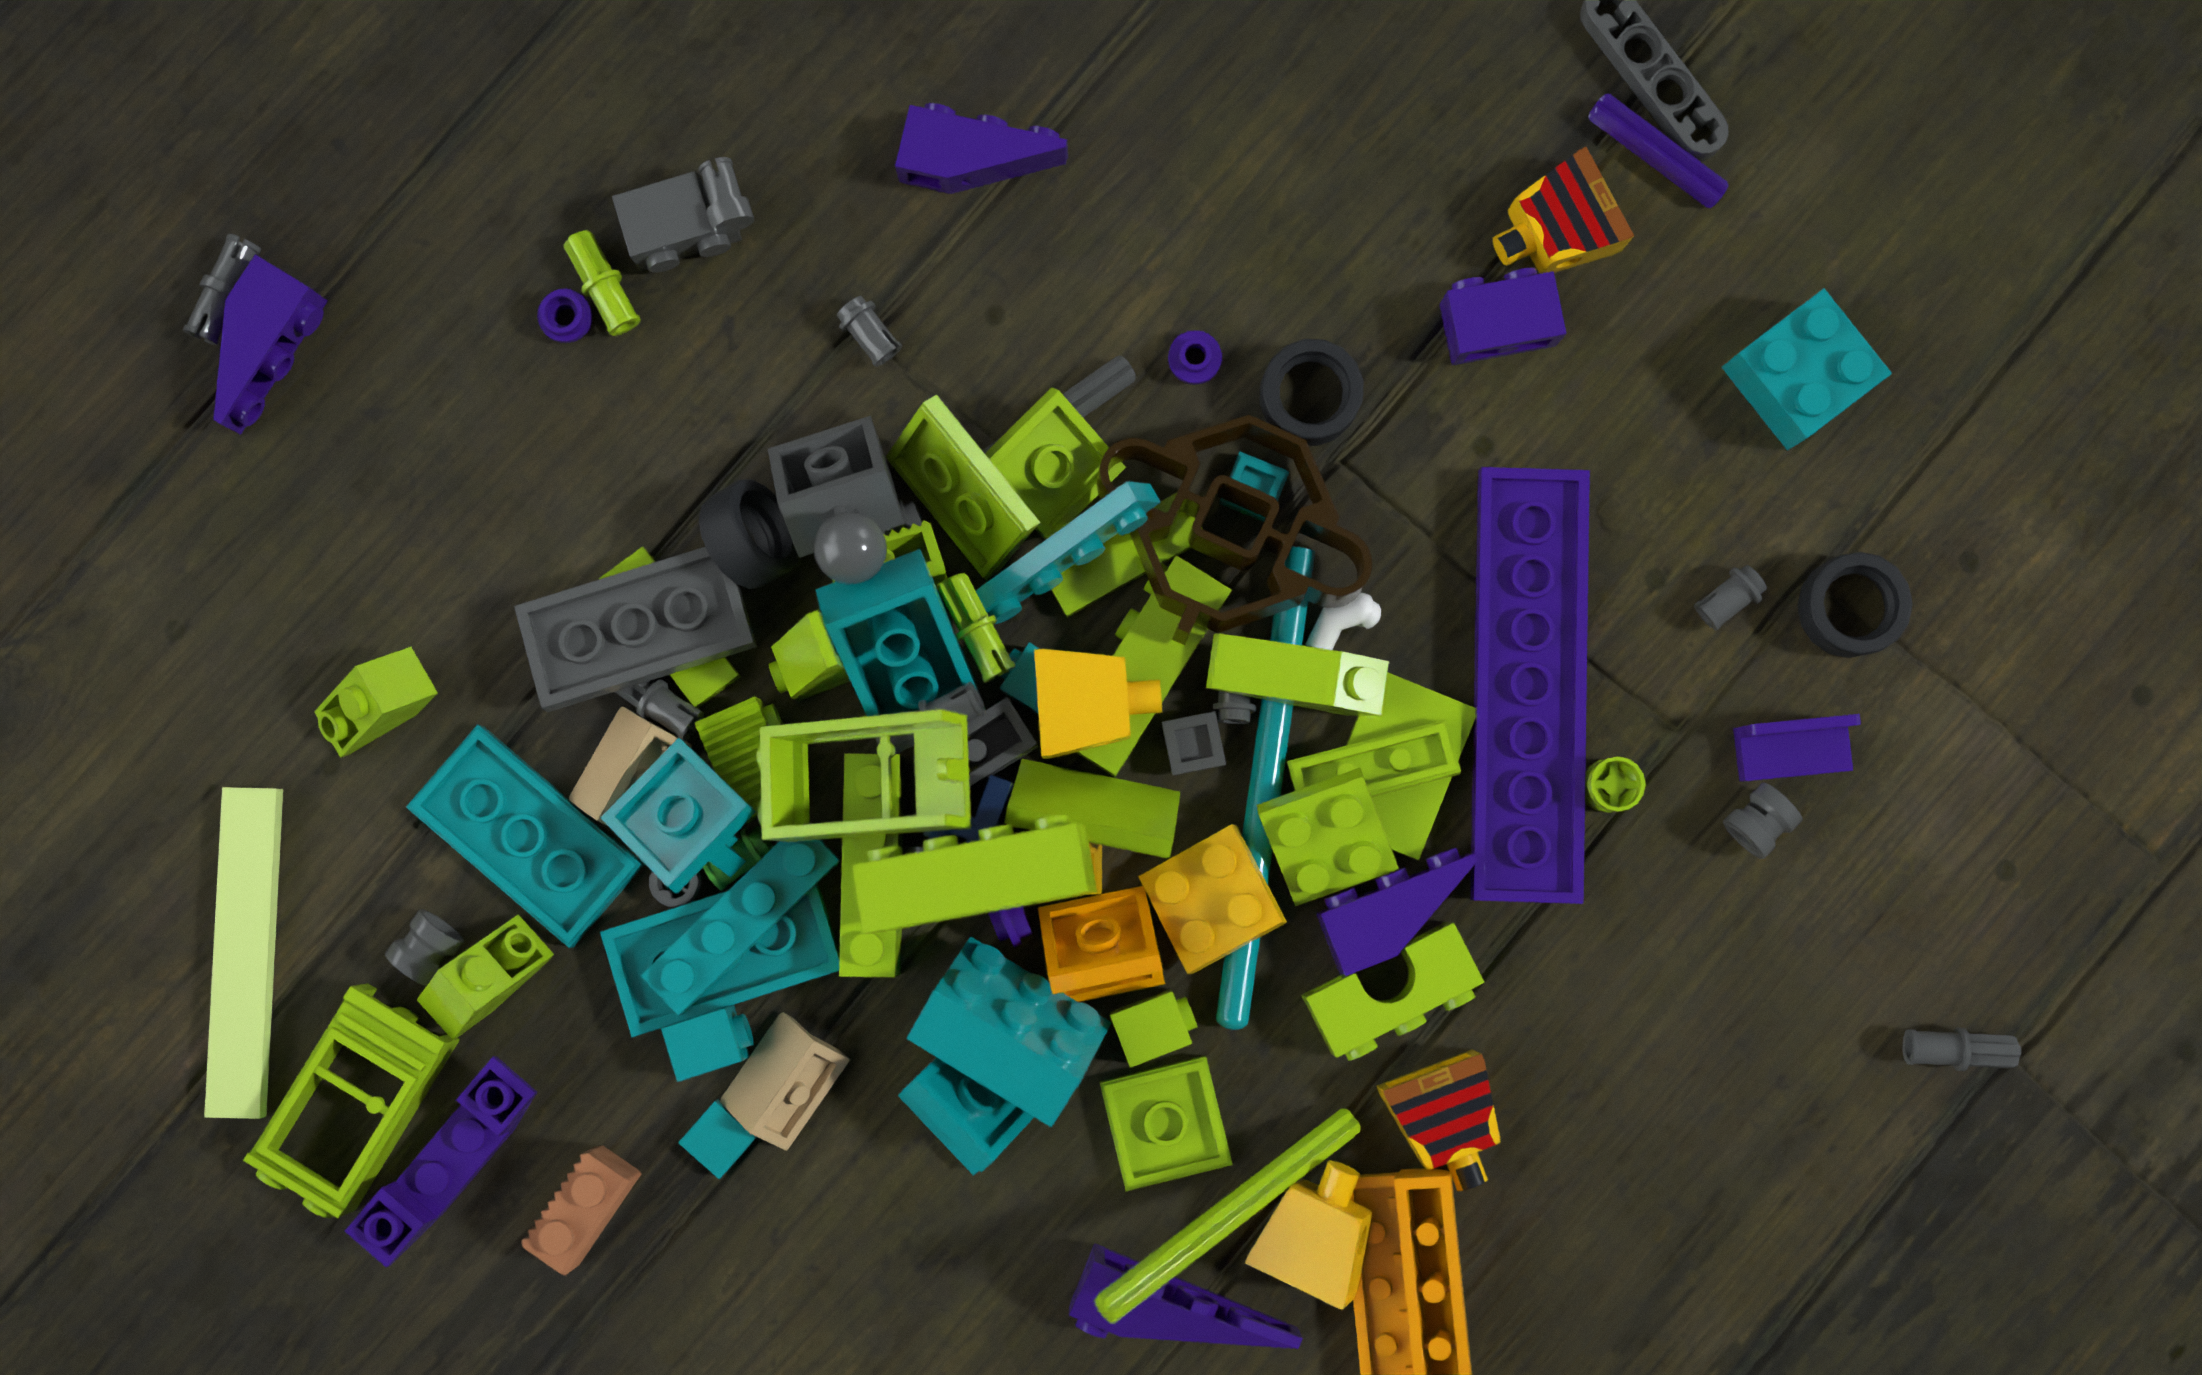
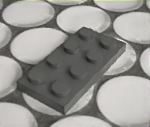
[514,546,757,713]

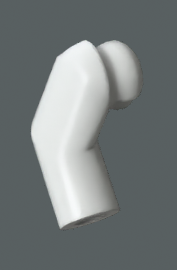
[1305,593,1381,650]

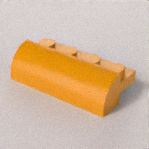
[1350,1168,1472,1375]

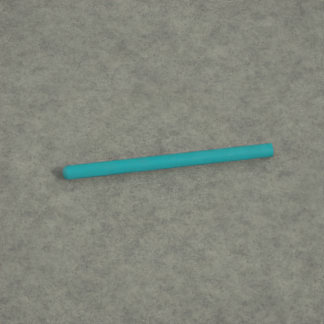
[1216,546,1315,1030]

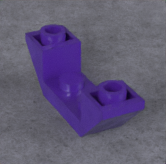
[345,1056,537,1268]

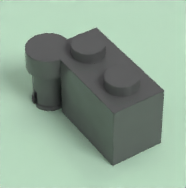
[612,157,754,273]

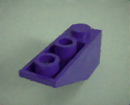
[895,103,1068,194]
[214,254,328,435]
[1316,847,1478,976]

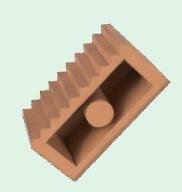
[522,1145,642,1276]

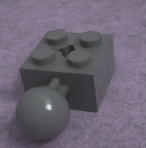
[768,416,904,584]

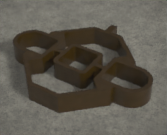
[1097,415,1372,645]

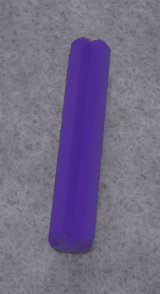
[1588,93,1729,208]

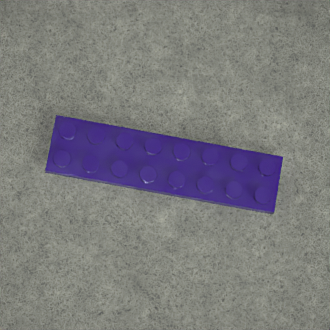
[1470,467,1590,904]

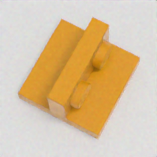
[1038,886,1165,1002]

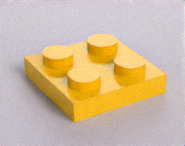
[1138,824,1287,974]

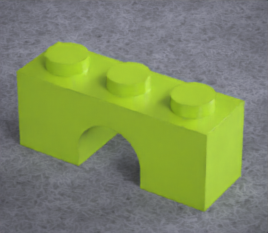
[1301,922,1485,1061]

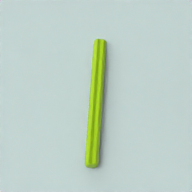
[1094,1108,1361,1323]

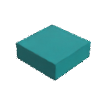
[1219,452,1290,522]
[678,1099,757,1179]

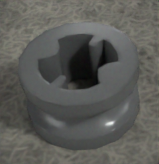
[649,871,702,907]

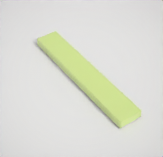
[204,787,283,1119]

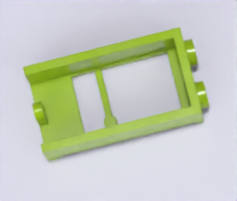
[757,709,971,842]
[243,983,460,1218]

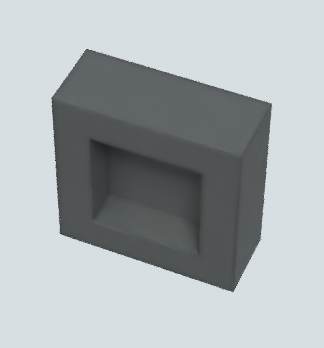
[1161,711,1226,776]

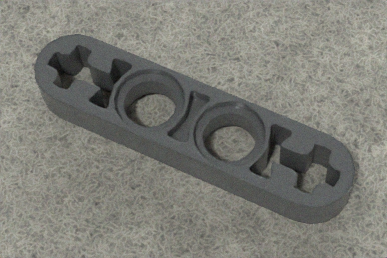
[1580,0,1729,161]

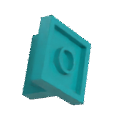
[601,738,756,893]
[898,1057,1034,1176]

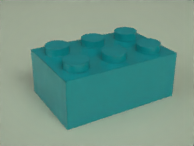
[816,549,985,717]
[906,936,1112,1127]

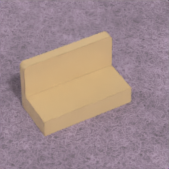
[569,707,692,826]
[720,1012,850,1151]

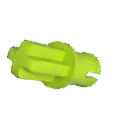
[564,230,641,336]
[938,573,1016,683]

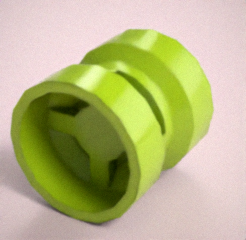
[1585,756,1646,813]

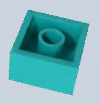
[1721,288,1892,451]

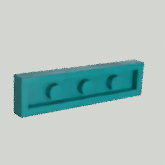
[976,481,1161,624]
[640,839,841,1016]

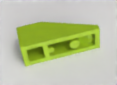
[769,611,850,702]
[1206,633,1389,716]

